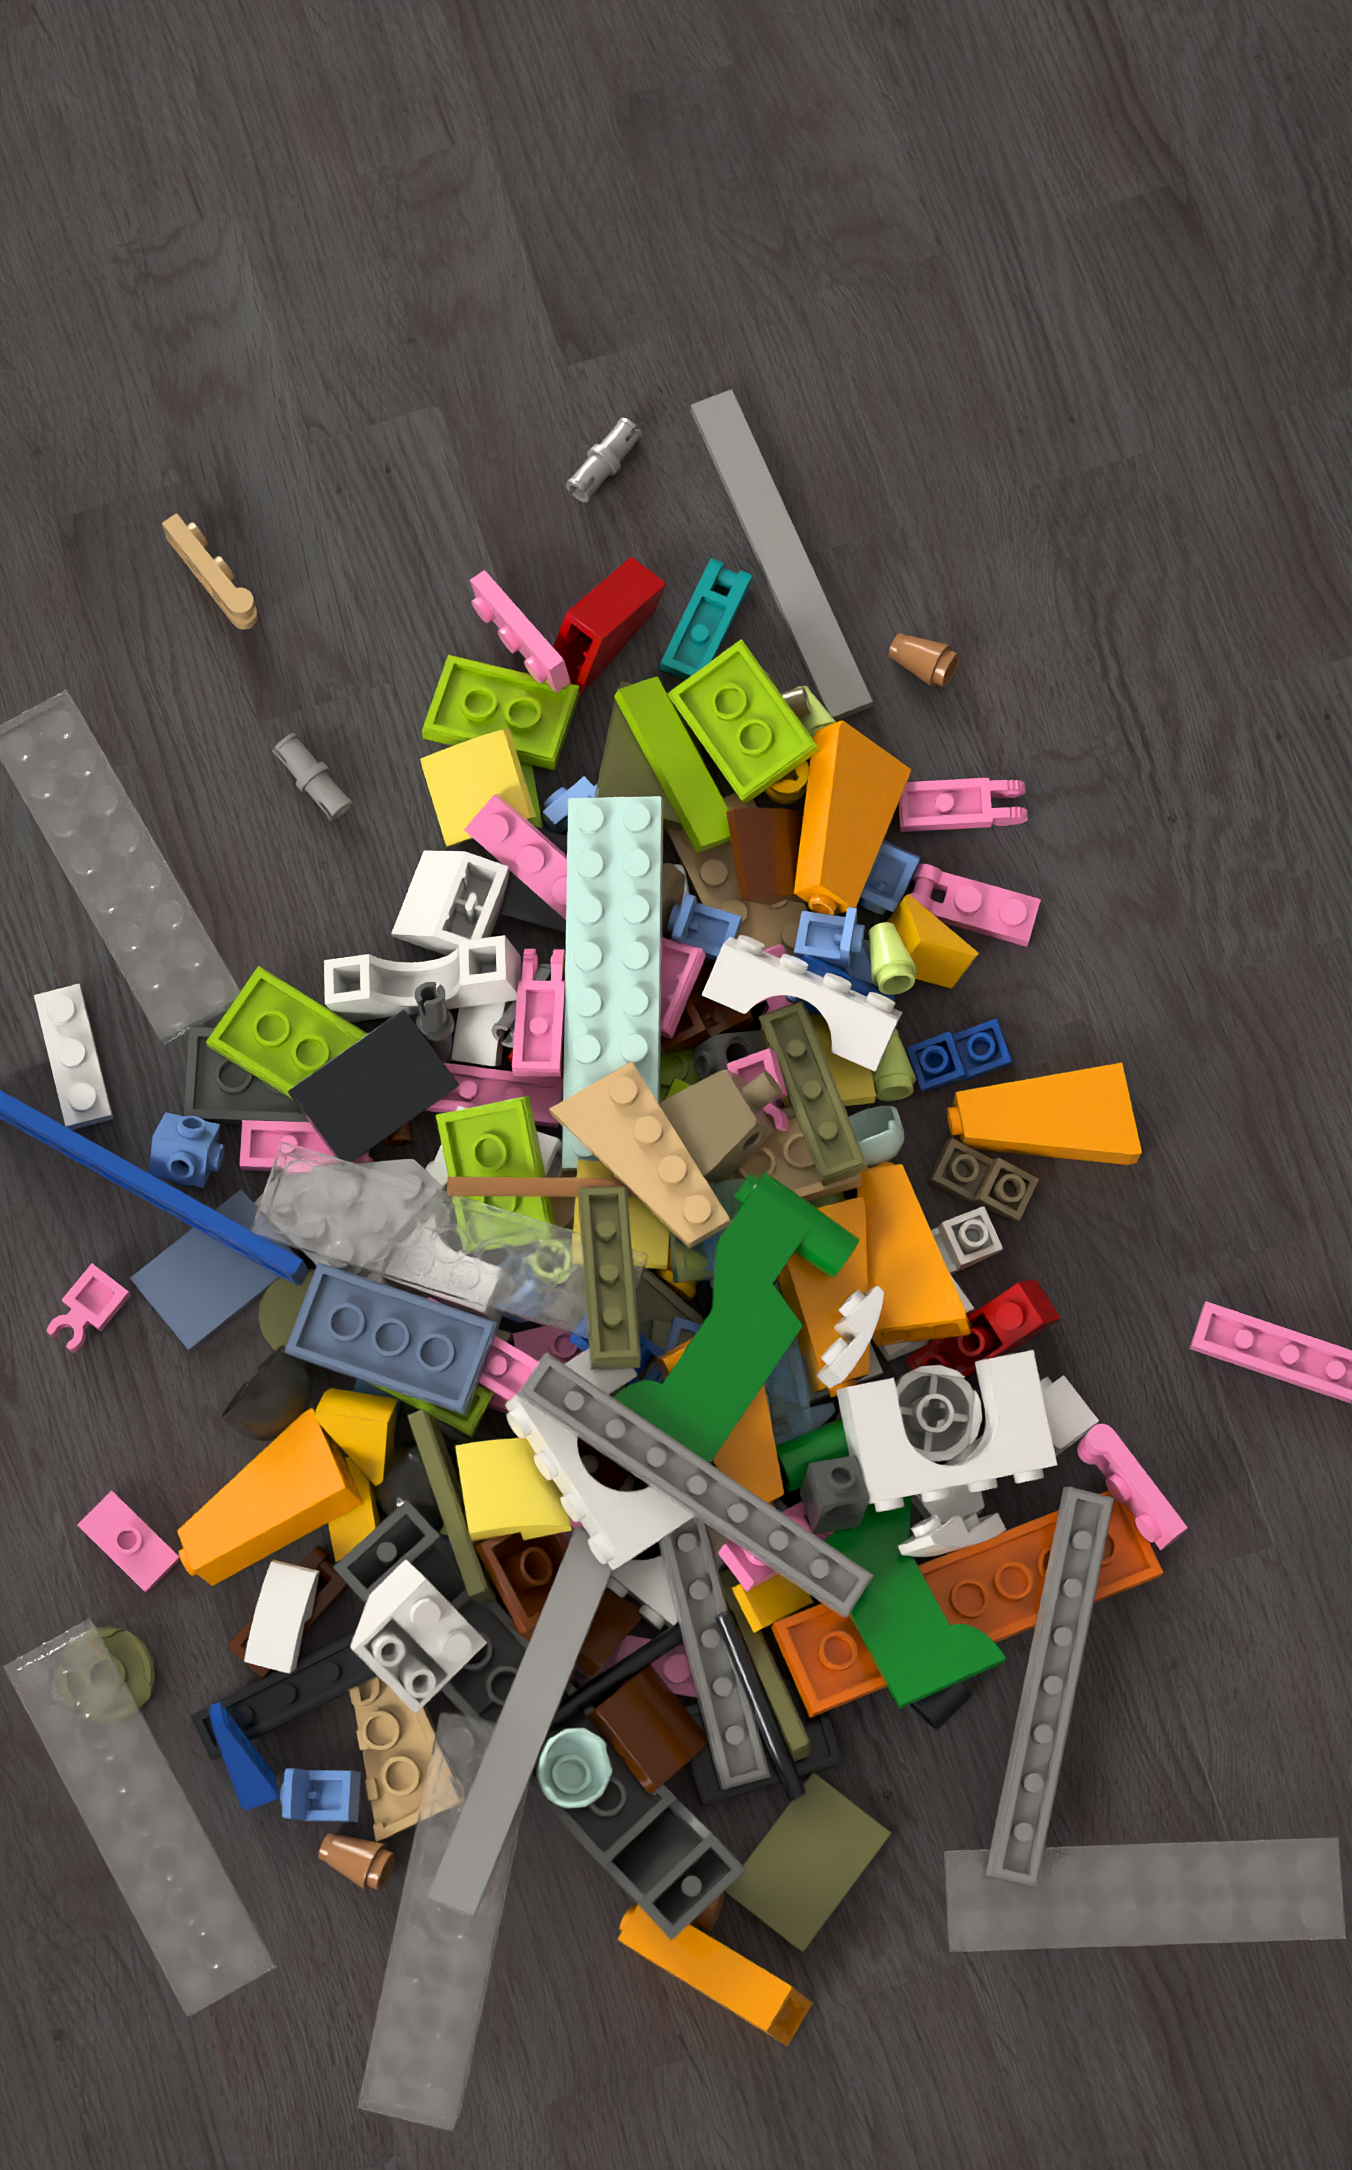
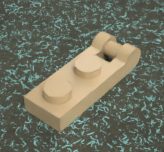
[162,513,258,629]

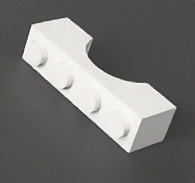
[324,935,521,1023]
[702,935,903,1071]
[911,1375,1099,1521]

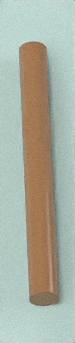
[447,1177,637,1197]

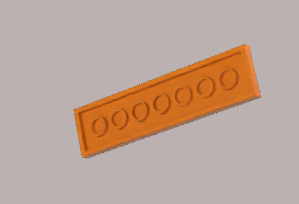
[771,1491,1163,1718]

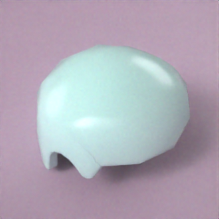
[849,1106,904,1168]
[536,1728,612,1808]

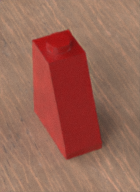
[553,557,666,695]

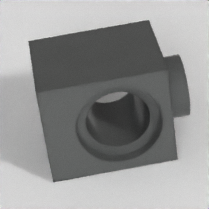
[692,1030,767,1081]
[800,1455,870,1534]

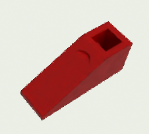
[906,1279,1061,1380]

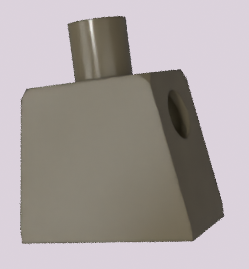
[659,1069,782,1184]

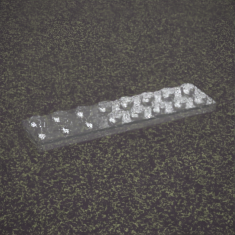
[0,690,241,1045]
[250,1141,648,1339]
[3,1618,277,2017]
[357,1711,529,2131]
[943,1838,1346,1952]

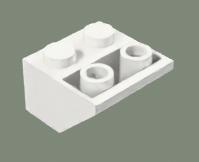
[391,851,510,956]
[350,1559,487,1714]

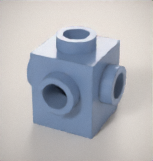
[149,1112,225,1188]

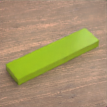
[614,676,731,853]

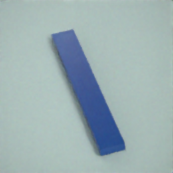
[0,1090,309,1286]

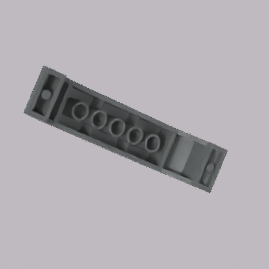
[333,1500,746,1941]

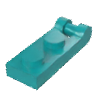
[660,558,754,680]

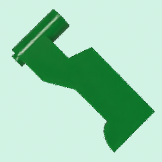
[613,1171,859,1463]
[776,1418,1006,1709]

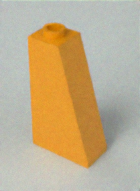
[794,720,912,915]
[947,1063,1142,1165]
[857,1162,971,1346]
[777,1196,870,1397]
[654,1338,784,1508]
[177,1408,363,1586]
[617,1904,813,2047]

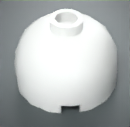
[895,1365,982,1462]

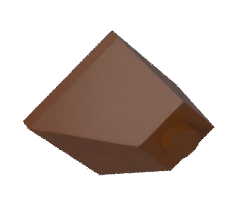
[475,1532,569,1633]

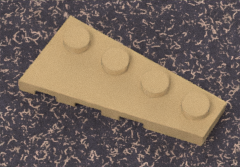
[549,1061,731,1249]
[350,1677,467,1842]

